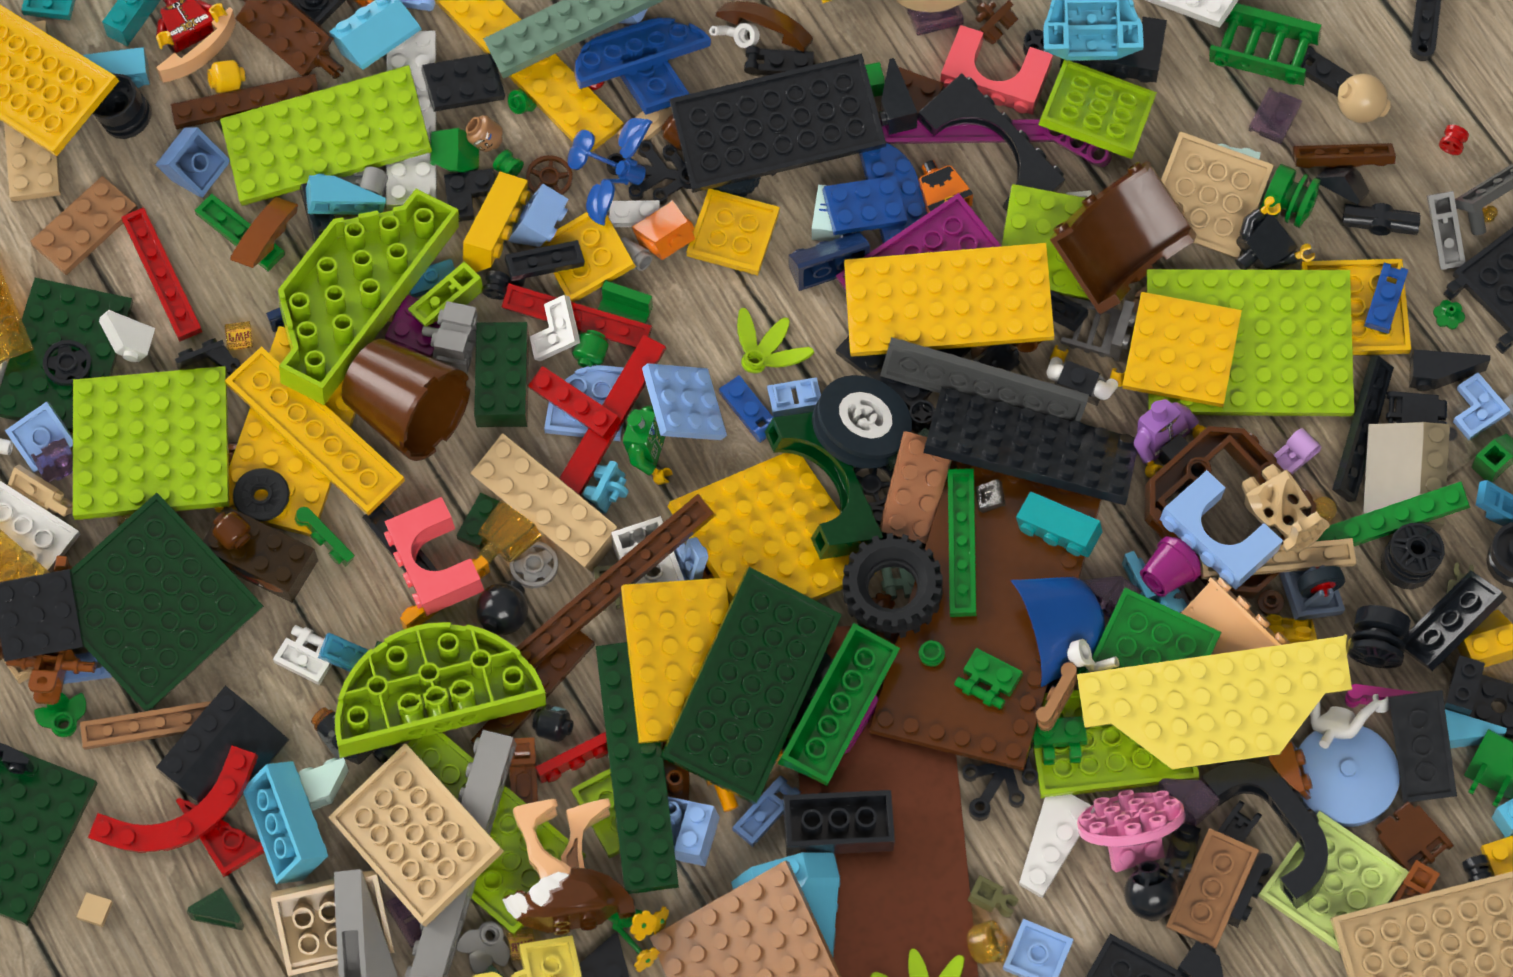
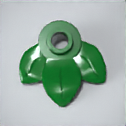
[34,692,87,738]

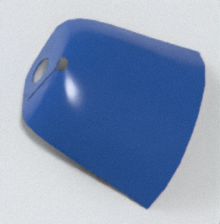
[1011,577,1105,687]

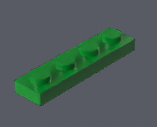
[195,194,285,272]

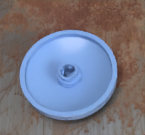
[1298,726,1400,827]

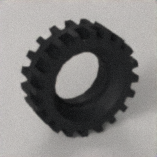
[842,533,943,638]

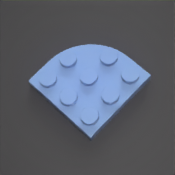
[544,365,624,442]

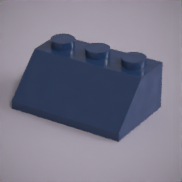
[788,232,870,291]

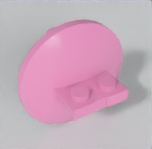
[1077,790,1185,873]

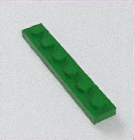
[948,469,977,617]
[1317,481,1470,546]

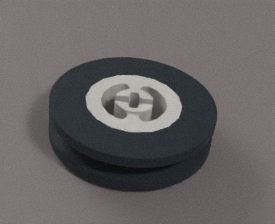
[812,375,912,469]

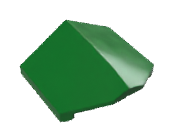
[430,128,479,173]

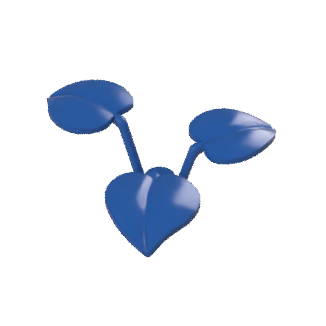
[568,118,653,226]

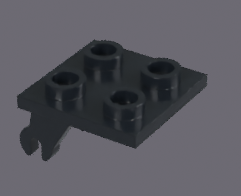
[175,338,241,375]

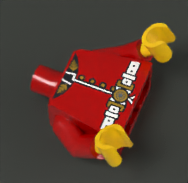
[156,0,228,53]

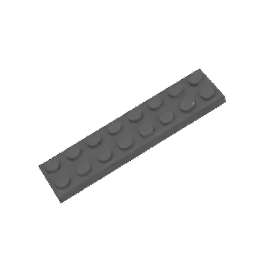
[880,337,1089,422]

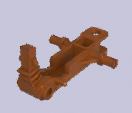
[6,556,96,705]

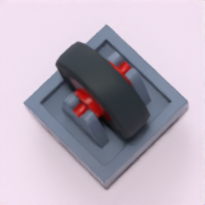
[1279,565,1345,620]

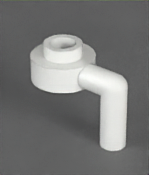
[709,23,759,48]
[1067,639,1119,672]

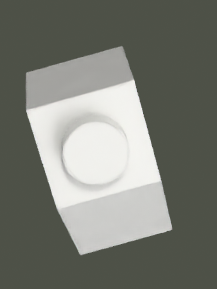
[99,310,155,362]

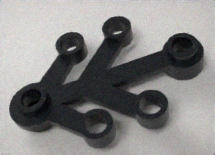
[607,141,692,205]
[962,743,1038,821]

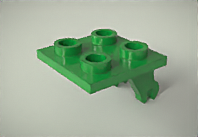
[1464,729,1513,807]

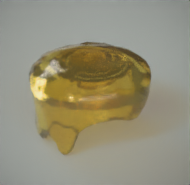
[967,920,1008,964]

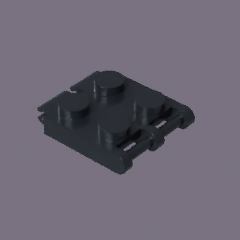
[1386,391,1447,424]

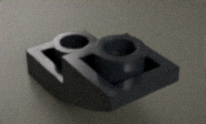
[0,743,34,774]

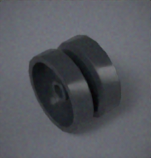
[1486,522,1513,588]

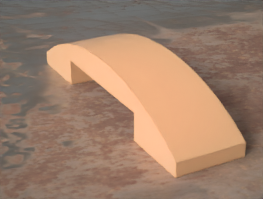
[156,7,236,82]

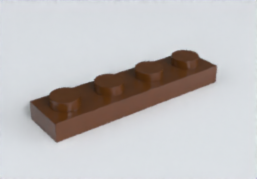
[1293,143,1396,169]

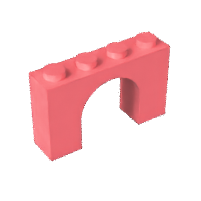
[940,25,1053,115]
[384,497,484,616]

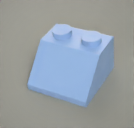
[508,184,568,247]

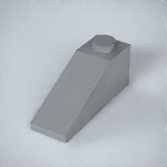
[1427,191,1466,270]

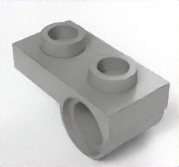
[338,167,388,197]

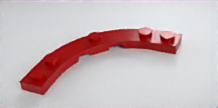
[88,746,258,853]

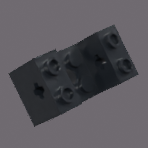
[1444,655,1513,739]

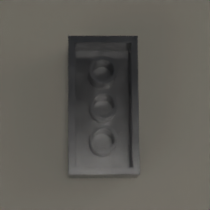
[783,790,895,856]

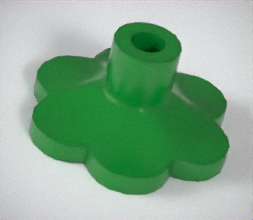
[1433,300,1465,330]

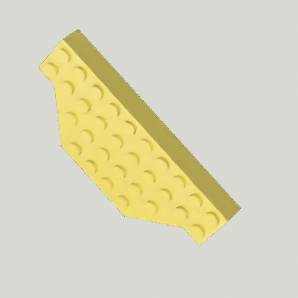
[1077,636,1352,769]

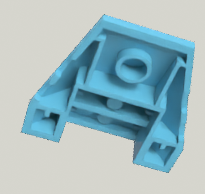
[1043,0,1144,61]
[731,852,841,957]

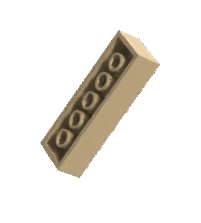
[471,433,621,572]

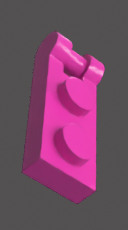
[1344,684,1419,708]

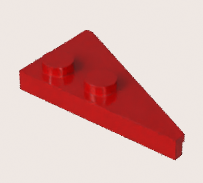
[176,798,265,877]

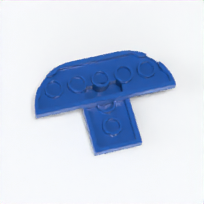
[575,18,711,115]
[822,143,927,243]

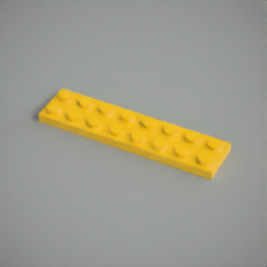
[225,346,405,516]

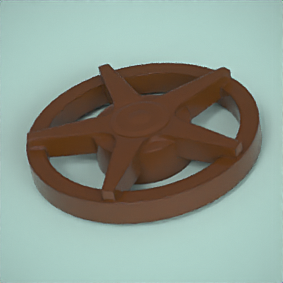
[526,155,573,195]

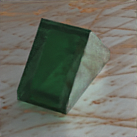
[187,887,244,931]

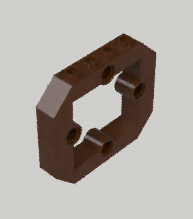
[1145,426,1316,599]

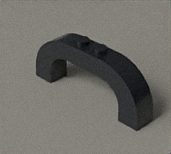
[1202,761,1328,909]

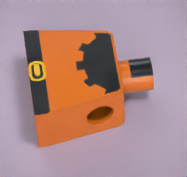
[919,160,973,214]

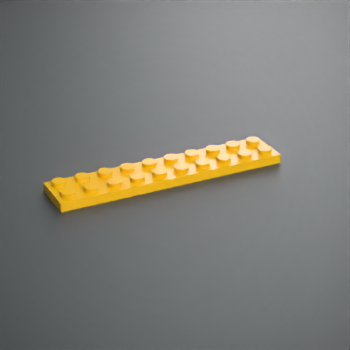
[435,0,624,152]

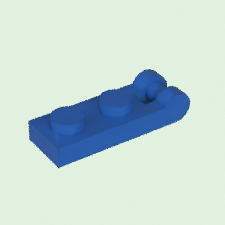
[1364,262,1408,334]
[719,375,773,443]

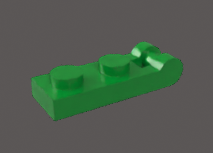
[295,507,355,567]

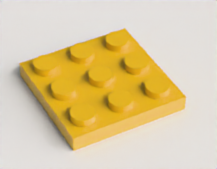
[686,189,780,276]
[540,212,636,303]

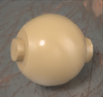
[1338,74,1391,123]

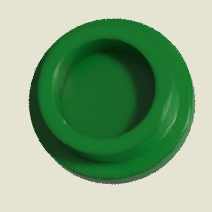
[919,640,945,667]

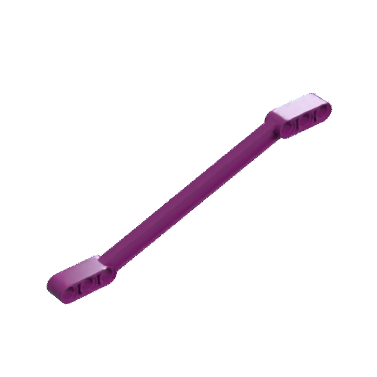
[882,119,1112,167]

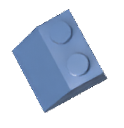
[155,127,230,198]

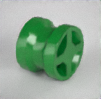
[493,149,524,176]

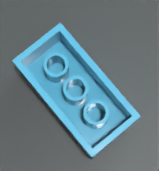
[243,761,328,884]

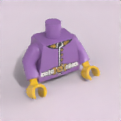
[1134,399,1206,478]

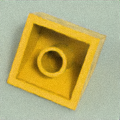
[1457,610,1513,668]

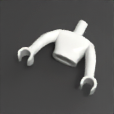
[1310,694,1390,749]

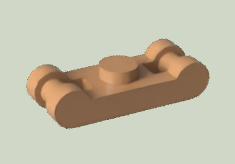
[1036,662,1078,731]

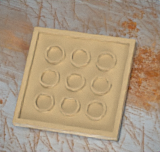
[1161,131,1274,259]

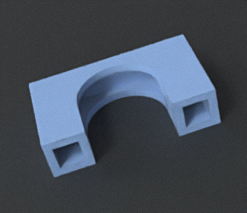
[1160,470,1283,590]

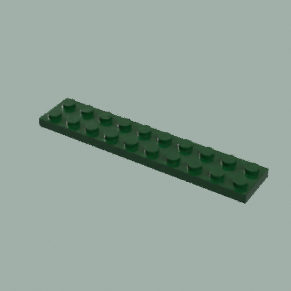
[596,642,679,894]

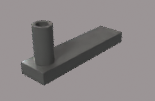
[1455,164,1513,235]

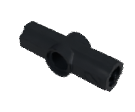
[1342,203,1421,236]

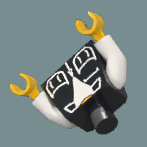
[1047,345,1125,406]

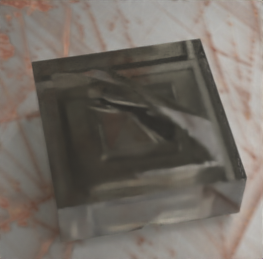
[975,479,1006,513]

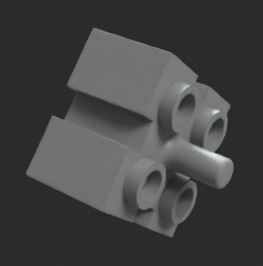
[422,301,479,373]

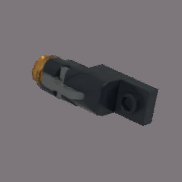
[311,707,397,765]

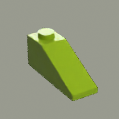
[408,261,483,327]

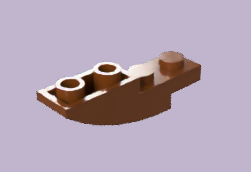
[1267,741,1313,800]

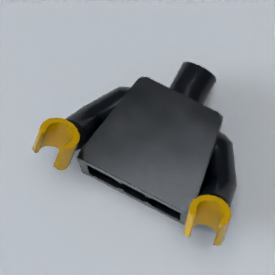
[1235,197,1315,270]

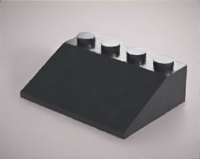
[156,685,289,820]

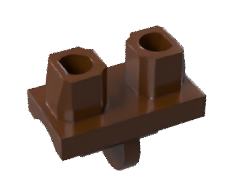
[975,0,1018,45]

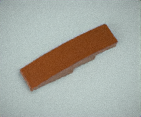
[230,197,298,268]

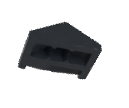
[1316,166,1369,205]

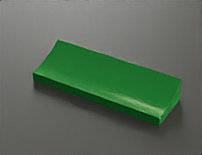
[777,623,900,786]

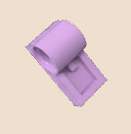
[1274,428,1321,475]

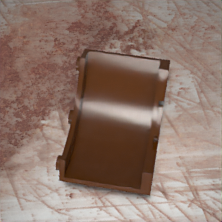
[1050,161,1197,315]

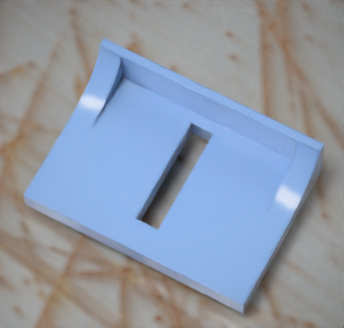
[767,377,821,417]

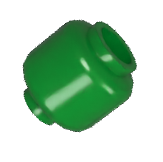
[572,330,609,368]

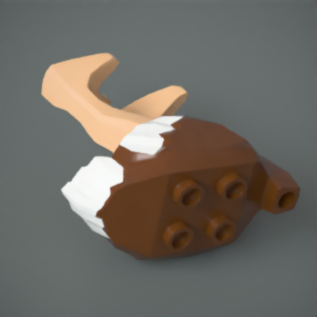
[502,799,636,935]

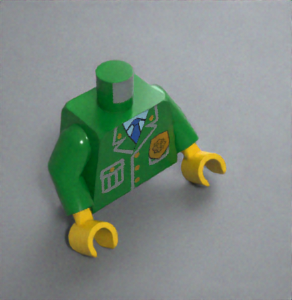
[623,405,673,485]

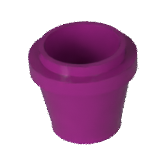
[1140,536,1201,597]

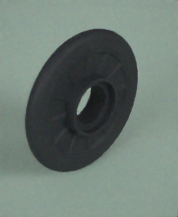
[233,468,290,522]

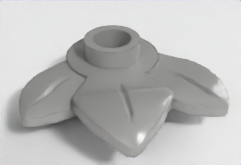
[456,921,510,974]

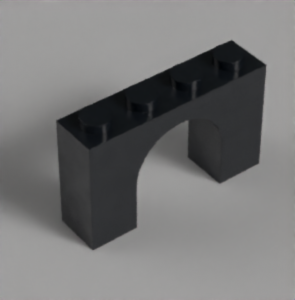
[1060,16,1167,83]

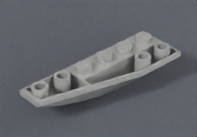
[334,869,398,977]

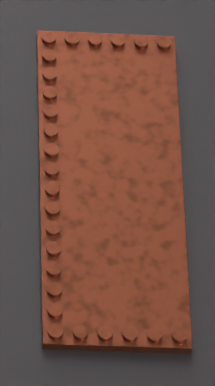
[794,625,979,977]

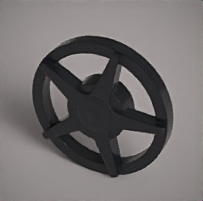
[854,466,893,506]

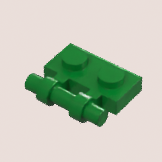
[954,648,1023,710]

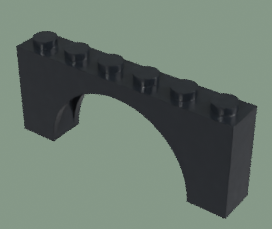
[917,73,1065,211]

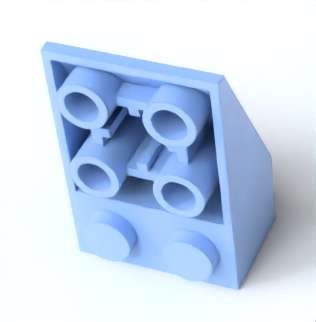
[668,797,720,866]

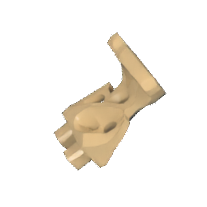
[1242,464,1330,552]

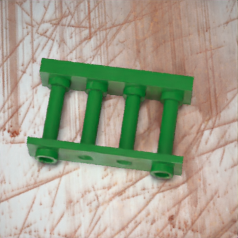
[1209,3,1322,86]

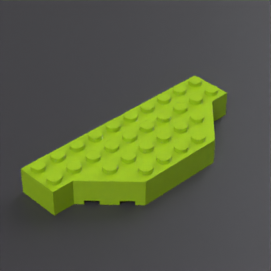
[278,189,459,405]

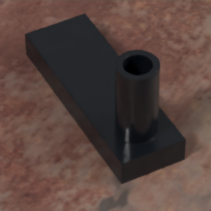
[505,240,585,287]

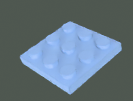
[642,363,727,440]

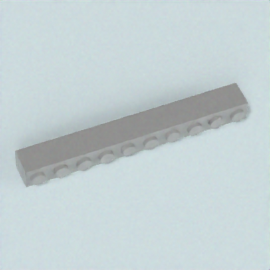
[405,730,517,977]

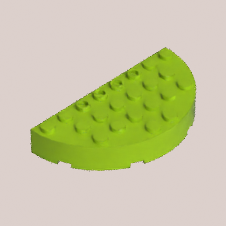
[335,622,546,758]

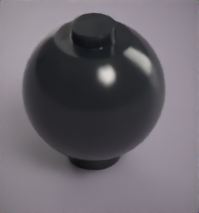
[476,580,528,635]
[1124,861,1178,921]

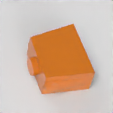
[632,201,695,260]

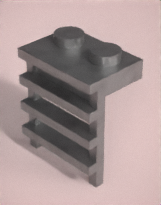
[1060,298,1137,362]

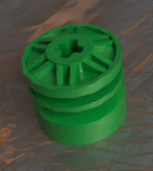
[1262,164,1321,228]

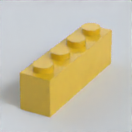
[463,172,530,272]

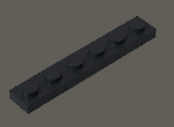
[1332,355,1394,502]

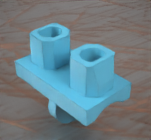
[583,460,629,514]

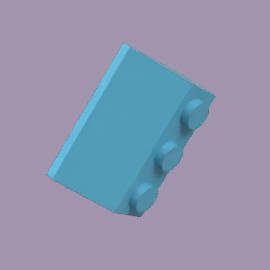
[329,0,422,70]

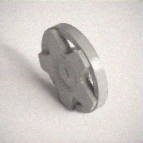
[509,541,558,589]

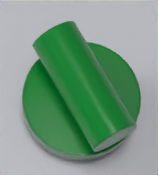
[508,88,537,114]

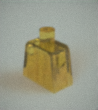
[478,500,542,564]

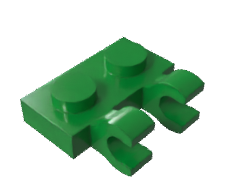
[1033,716,1087,766]

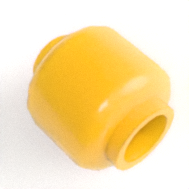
[207,60,245,93]

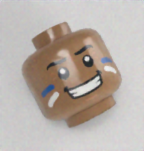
[466,115,503,152]

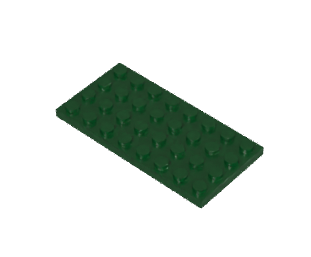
[660,567,842,804]

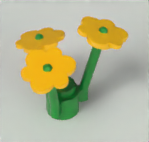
[608,906,669,972]

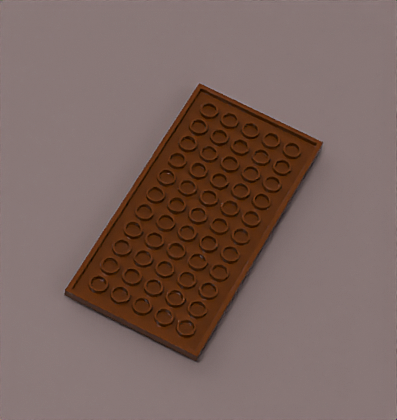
[869,460,1102,771]

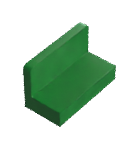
[597,280,653,324]

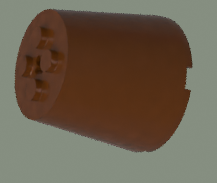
[342,339,470,461]

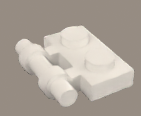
[273,625,332,685]

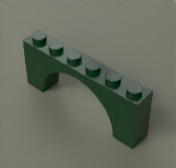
[765,412,883,560]

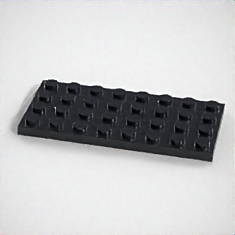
[669,53,886,193]
[923,387,1137,505]

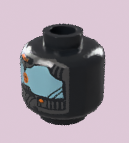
[532,705,574,742]

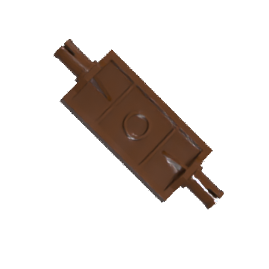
[235,0,344,79]

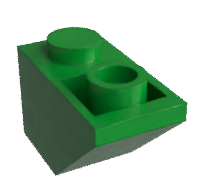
[1471,433,1513,483]

